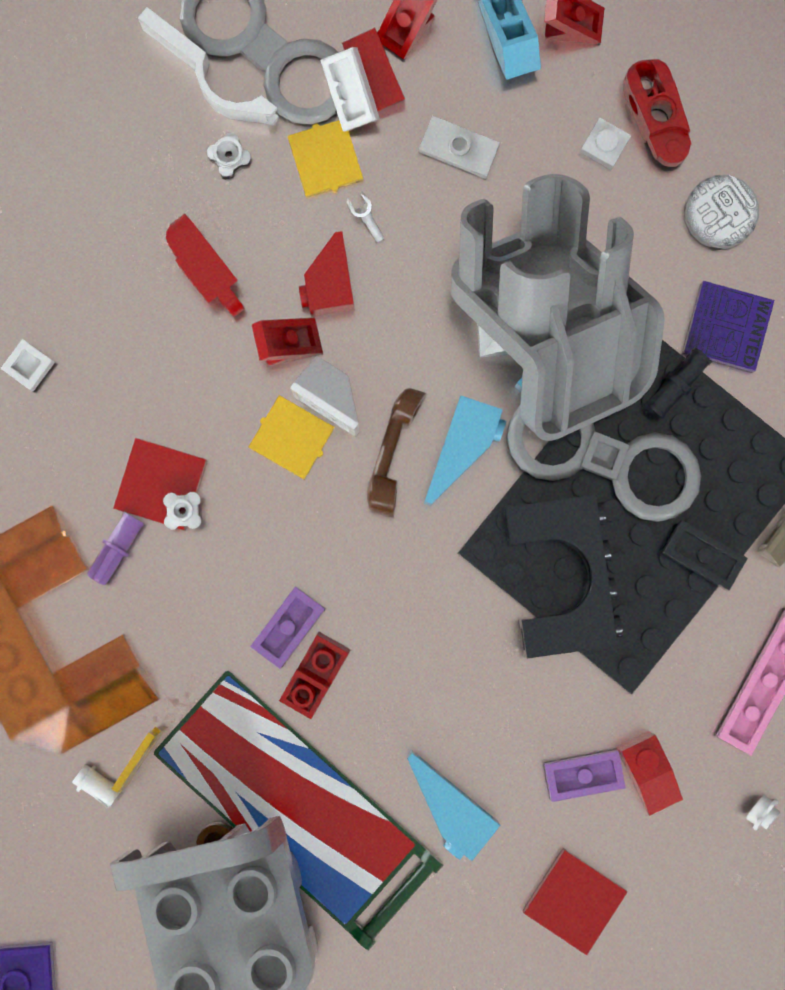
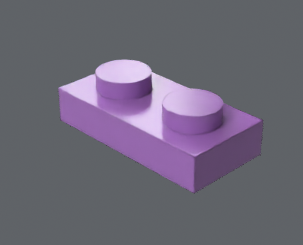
[250,587,325,669]
[544,750,626,802]

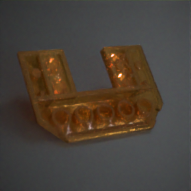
[0,505,160,754]

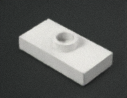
[320,47,380,131]
[418,115,500,179]

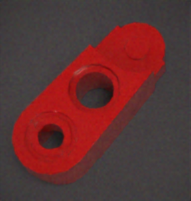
[623,59,692,167]
[166,213,245,318]

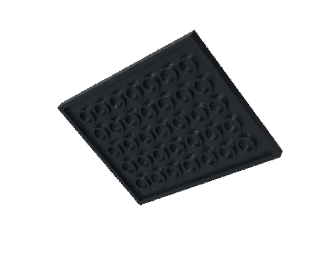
[457,340,785,695]

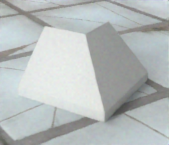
[290,356,360,437]

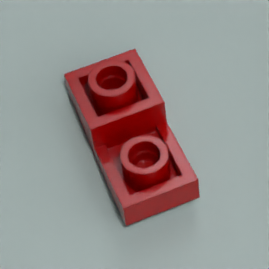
[342,27,405,111]
[279,632,351,719]

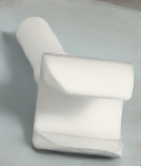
[347,191,384,242]

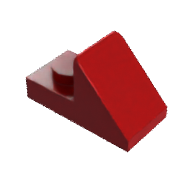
[377,0,438,59]
[544,0,605,44]
[251,318,323,365]

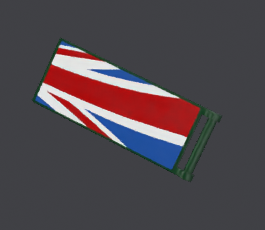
[154,671,444,951]

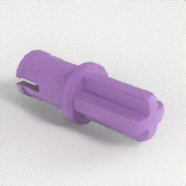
[87,512,144,585]

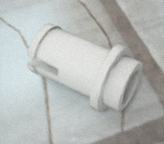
[72,764,120,809]

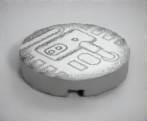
[685,175,759,249]

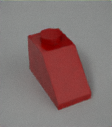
[299,231,355,317]
[616,732,683,816]

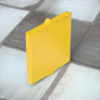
[287,120,364,198]
[249,395,335,480]
[111,727,163,793]

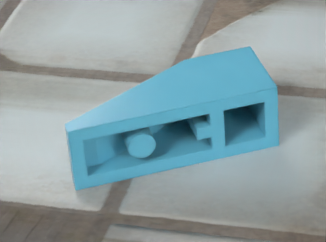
[478,0,541,80]
[424,395,507,506]
[407,750,500,861]

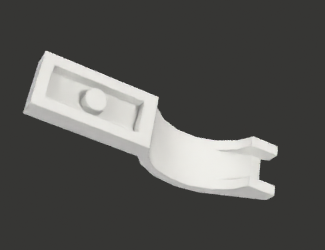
[138,7,279,125]

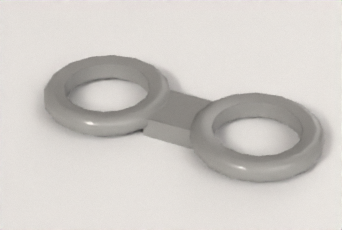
[179,0,338,125]
[507,405,701,522]

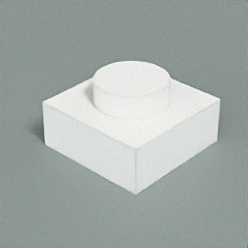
[580,118,631,170]
[0,339,55,392]

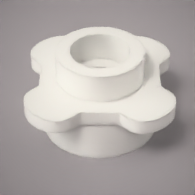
[207,133,251,177]
[163,492,201,530]
[746,795,780,831]

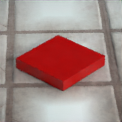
[113,438,207,530]
[523,848,628,955]

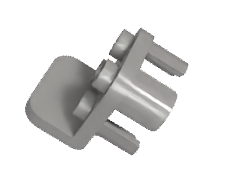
[451,174,665,441]
[110,816,317,990]

